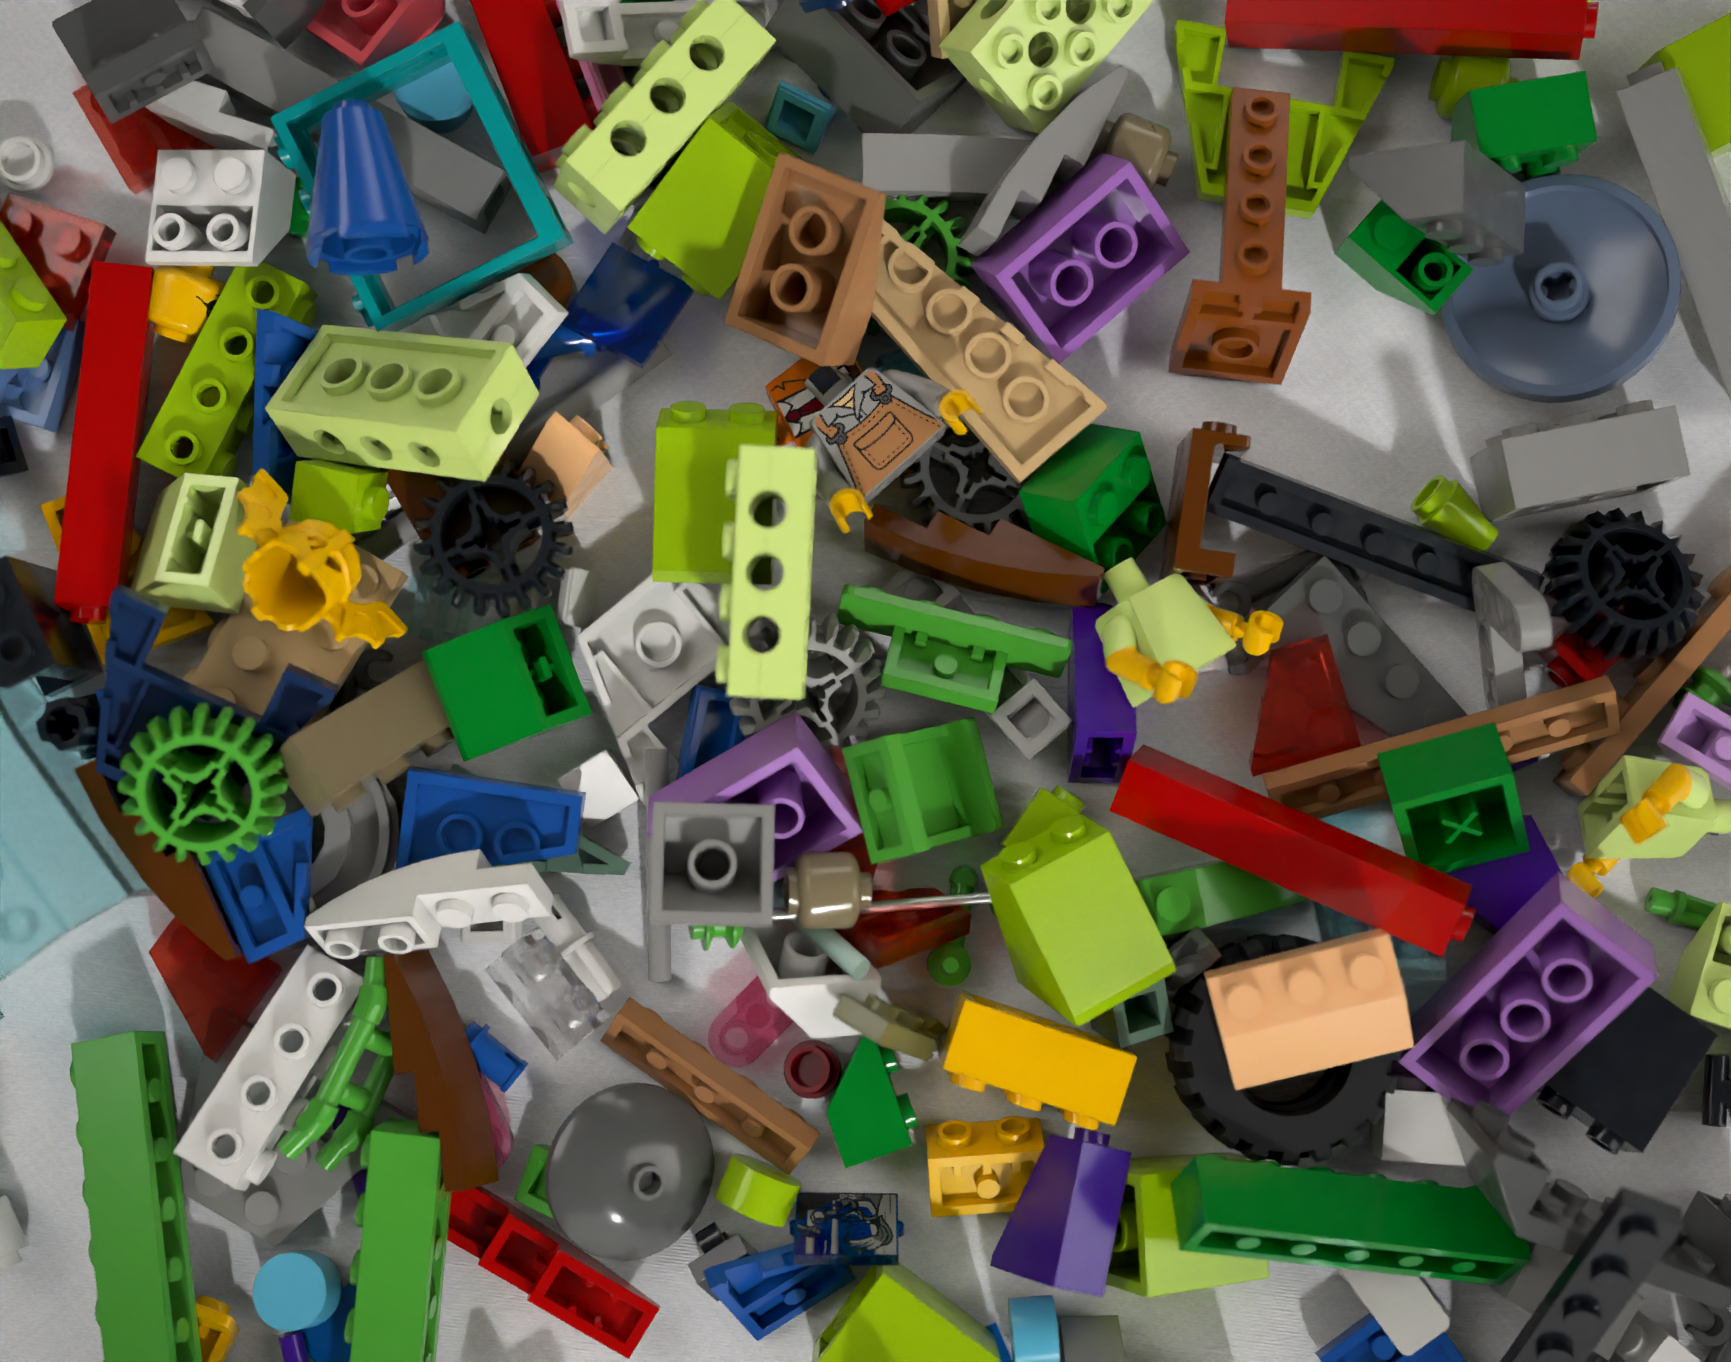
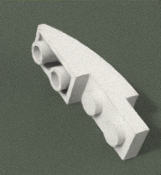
[304,849,554,959]

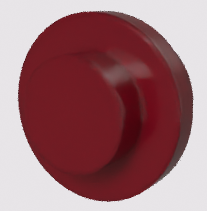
[783,1040,842,1099]

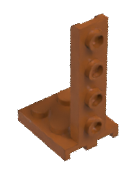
[1168,87,1311,385]

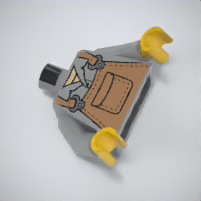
[804,366,982,533]

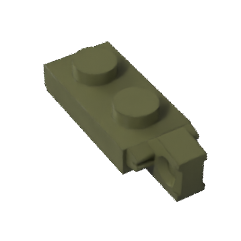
[832,993,947,1061]

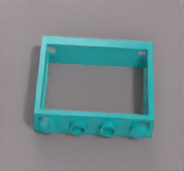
[270,21,574,332]

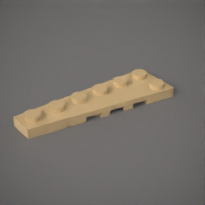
[871,219,1108,485]

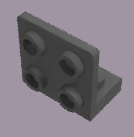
[52,0,216,124]

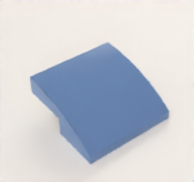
[0,316,86,433]

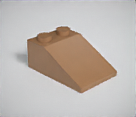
[724,152,886,366]

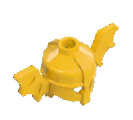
[236,469,408,649]

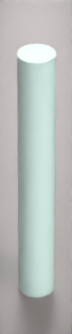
[773,880,871,980]

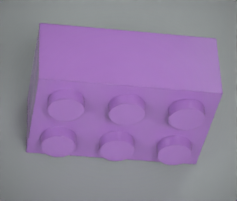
[970,152,1190,364]
[647,710,863,883]

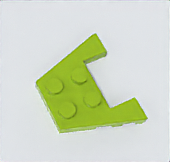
[1172,19,1395,219]

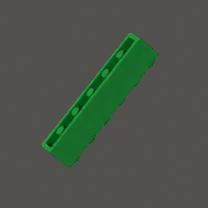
[1170,1154,1532,1285]

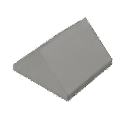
[649,802,775,927]

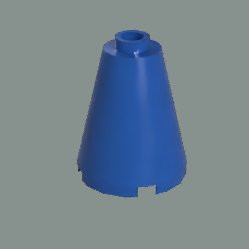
[306,99,429,275]

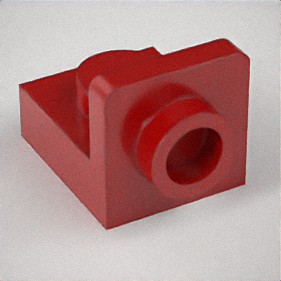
[1537,623,1621,688]

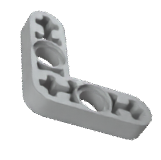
[1472,561,1552,709]

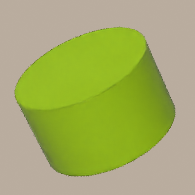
[715,1153,802,1227]

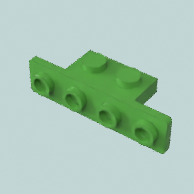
[837,584,1073,714]

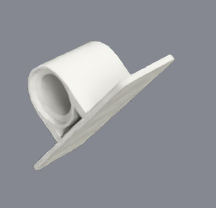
[1337,1268,1450,1356]

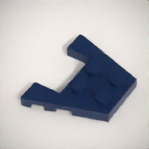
[95,584,339,821]

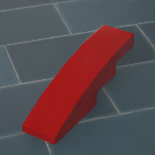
[447,1186,660,1359]

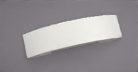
[558,0,778,66]

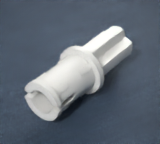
[531,892,621,1003]

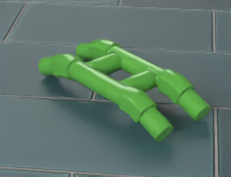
[278,957,394,1172]

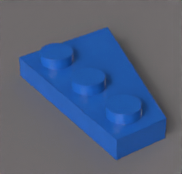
[252,309,318,506]
[396,766,586,869]

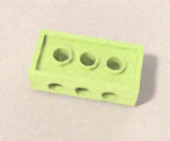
[553,0,776,235]
[938,0,1154,134]
[265,324,539,481]
[716,445,818,700]

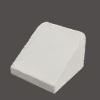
[522,564,599,628]
[557,749,640,829]

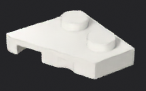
[416,273,569,368]

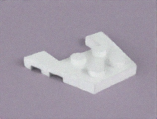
[576,574,816,805]

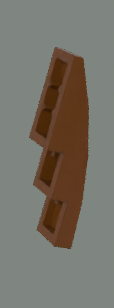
[864,503,1105,607]
[74,759,245,961]
[383,950,499,1192]

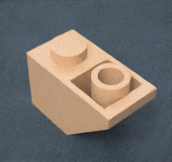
[518,411,613,518]

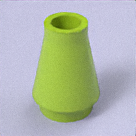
[1410,475,1499,551]

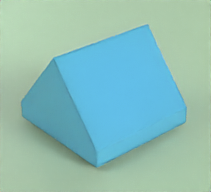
[764,80,837,154]

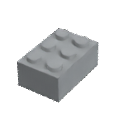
[1470,400,1691,523]

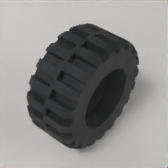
[1165,934,1401,1166]

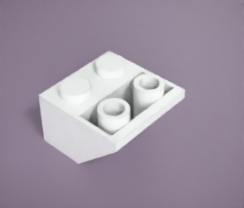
[145,150,296,266]

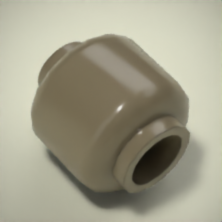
[1090,113,1179,192]
[783,852,872,929]

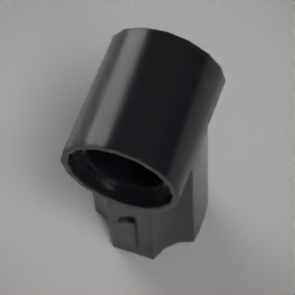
[36,693,101,760]

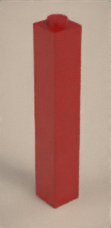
[1225,0,1599,61]
[54,261,155,625]
[1110,744,1476,957]

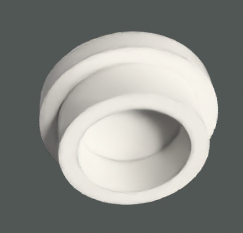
[0,135,54,193]

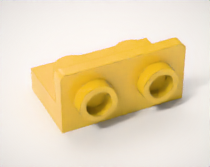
[925,1116,1044,1217]

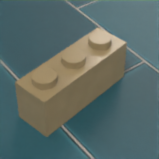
[276,659,455,818]

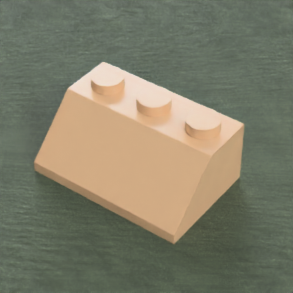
[1204,928,1414,1090]

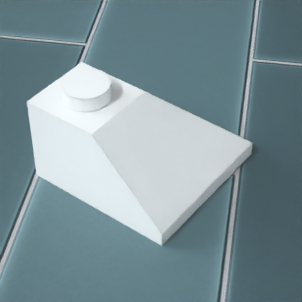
[741,920,882,1039]

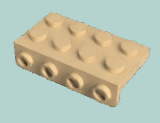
[182,519,409,774]

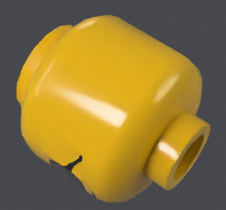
[148,265,225,345]

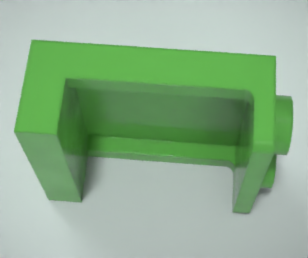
[842,717,1003,864]

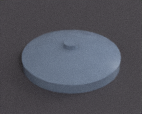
[1441,174,1681,403]

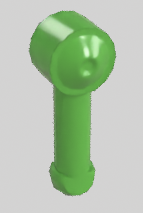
[927,865,978,986]

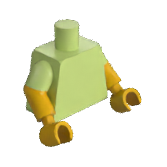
[1095,557,1283,708]
[1566,755,1731,899]

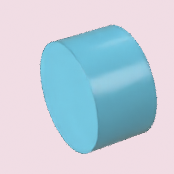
[394,62,474,134]
[253,1250,342,1331]
[1008,1295,1060,1362]

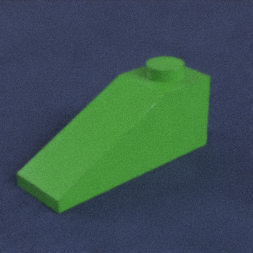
[1133,860,1311,936]

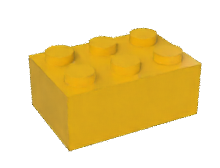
[939,990,1137,1130]

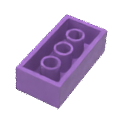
[1398,871,1658,1116]

